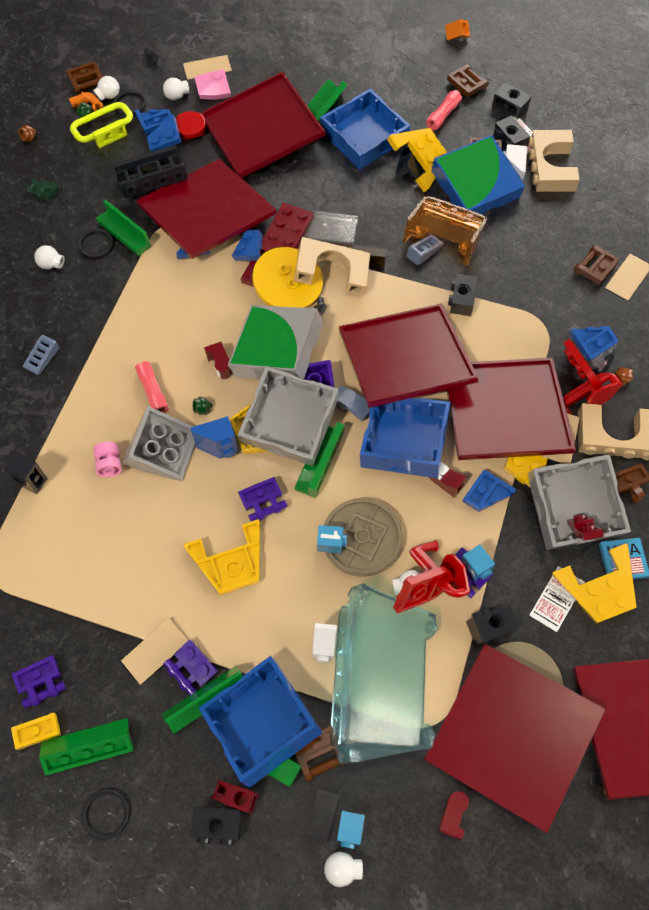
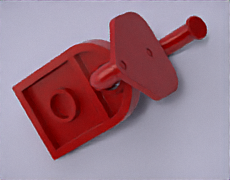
[563,339,623,421]
[393,540,470,614]

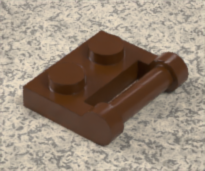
[66,61,103,94]
[447,64,489,98]
[573,245,620,285]
[295,725,348,782]

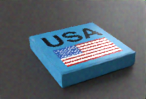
[599,538,649,580]

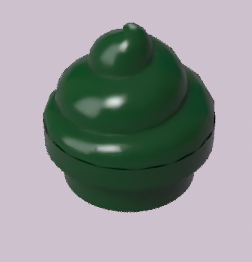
[76,102,93,118]
[192,397,213,415]

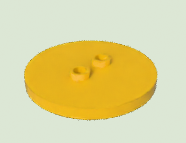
[252,247,323,308]

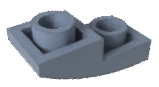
[337,385,370,421]

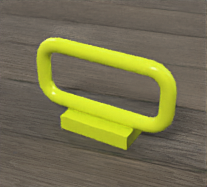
[70,102,133,148]

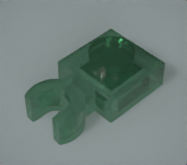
[26,178,59,201]

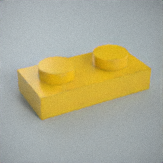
[11,713,61,750]

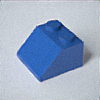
[190,416,238,459]

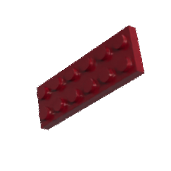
[241,202,314,287]

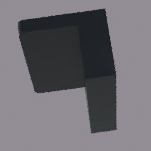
[395,146,423,179]

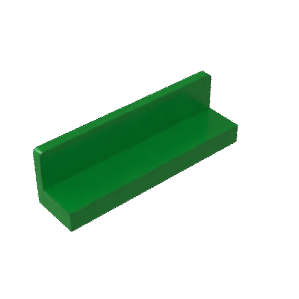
[307,79,347,122]
[96,200,152,256]
[294,422,344,498]
[162,666,243,734]
[39,718,133,776]

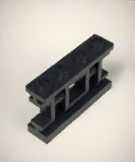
[113,145,188,198]

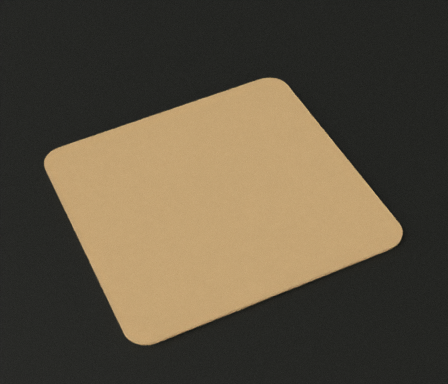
[0,228,550,729]

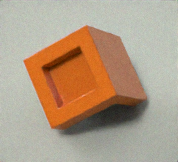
[445,19,470,41]

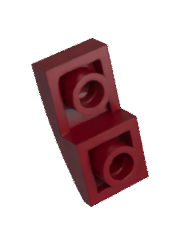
[567,514,604,541]

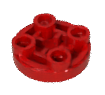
[176,111,206,141]

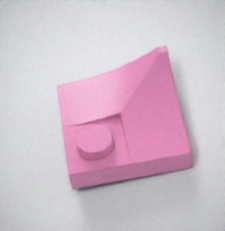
[194,69,231,100]

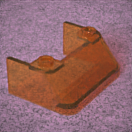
[402,196,487,265]

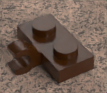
[615,463,649,503]

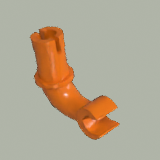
[69,92,104,112]

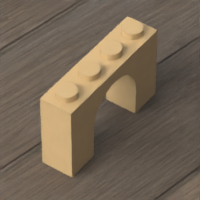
[528,130,579,192]
[293,237,370,297]
[578,403,649,460]

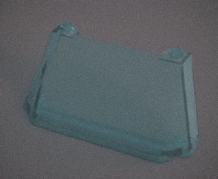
[330,583,437,764]

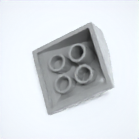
[122,406,195,481]

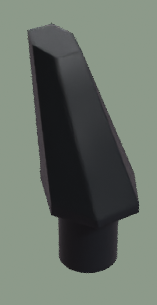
[144,48,159,64]
[314,297,327,316]

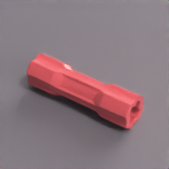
[426,90,462,131]
[135,361,169,413]

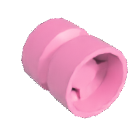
[93,442,122,477]

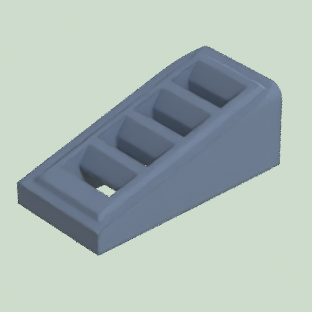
[407,234,444,265]
[23,334,60,375]

